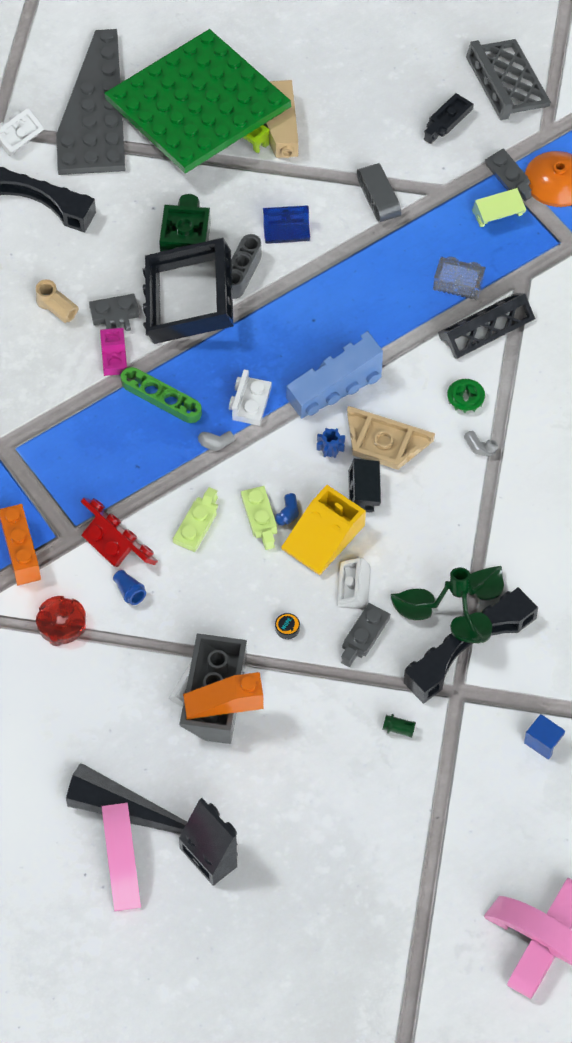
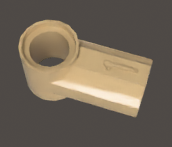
[36,279,79,323]

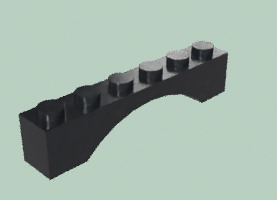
[0,167,96,233]
[404,587,538,704]

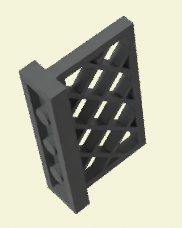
[466,39,551,120]

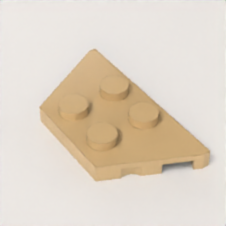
[347,406,435,470]

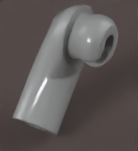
[198,431,235,451]
[464,431,498,457]

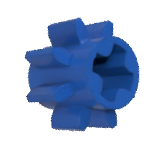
[316,428,345,458]

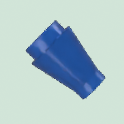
[113,570,146,605]

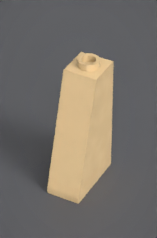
[263,80,298,158]

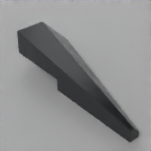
[66,763,187,834]

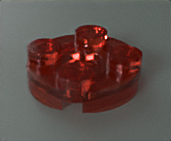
[36,596,86,646]

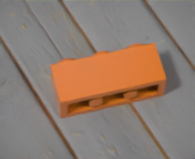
[0,504,41,586]

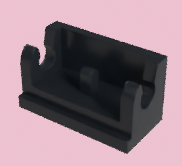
[348,458,381,512]

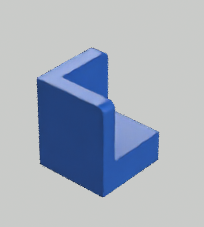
[524,714,565,760]

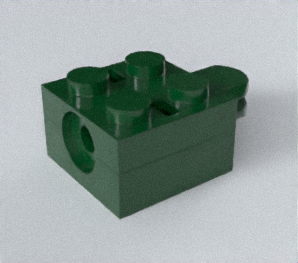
[159,194,211,252]

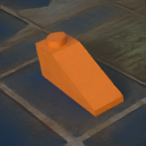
[183,672,264,719]

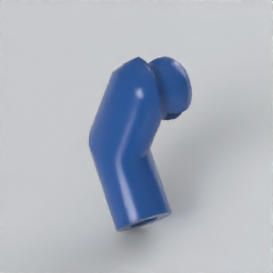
[275,493,299,526]

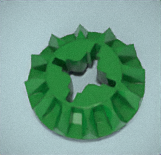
[447,379,485,413]

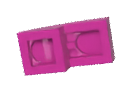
[100,328,127,376]

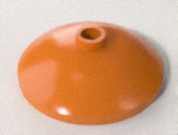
[525,151,572,207]

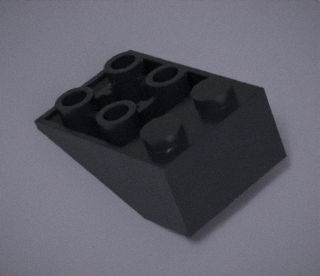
[179,798,238,886]

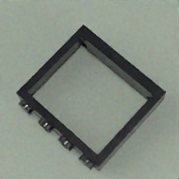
[142,238,234,344]

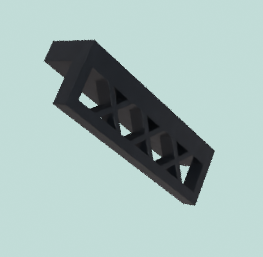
[438,293,535,359]

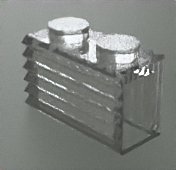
[433,257,486,300]

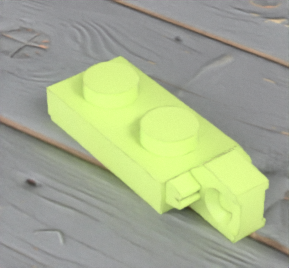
[241,486,277,550]
[173,487,218,552]

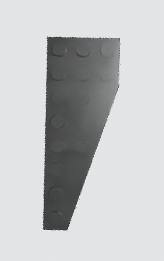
[56,29,126,175]

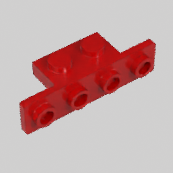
[80,498,158,567]

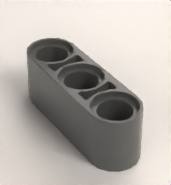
[357,163,401,222]
[231,234,262,299]

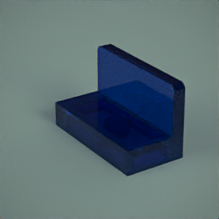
[263,205,310,244]

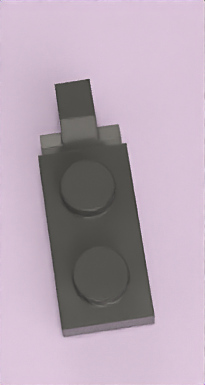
[485,148,533,201]
[341,603,391,667]

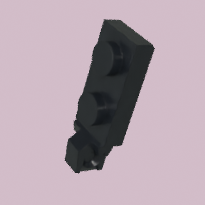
[424,93,474,144]

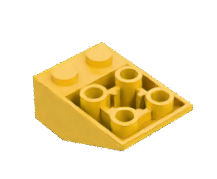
[281,485,366,575]

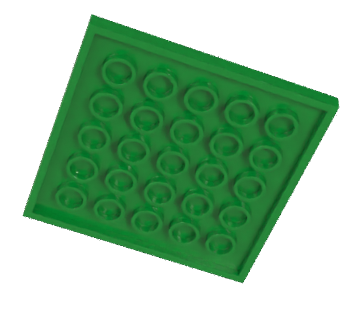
[104,29,292,174]

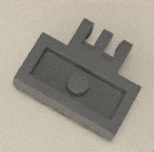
[89,294,139,331]

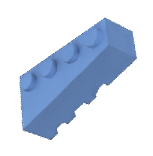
[286,331,383,419]

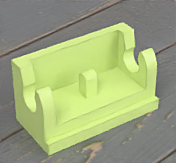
[472,188,526,227]

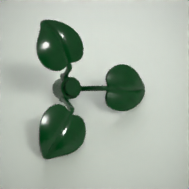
[391,566,504,644]

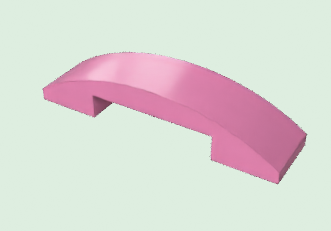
[102,803,141,911]
[484,896,572,965]

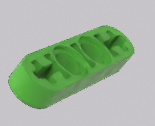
[121,367,202,423]

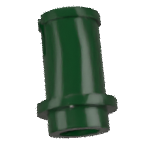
[382,714,416,738]

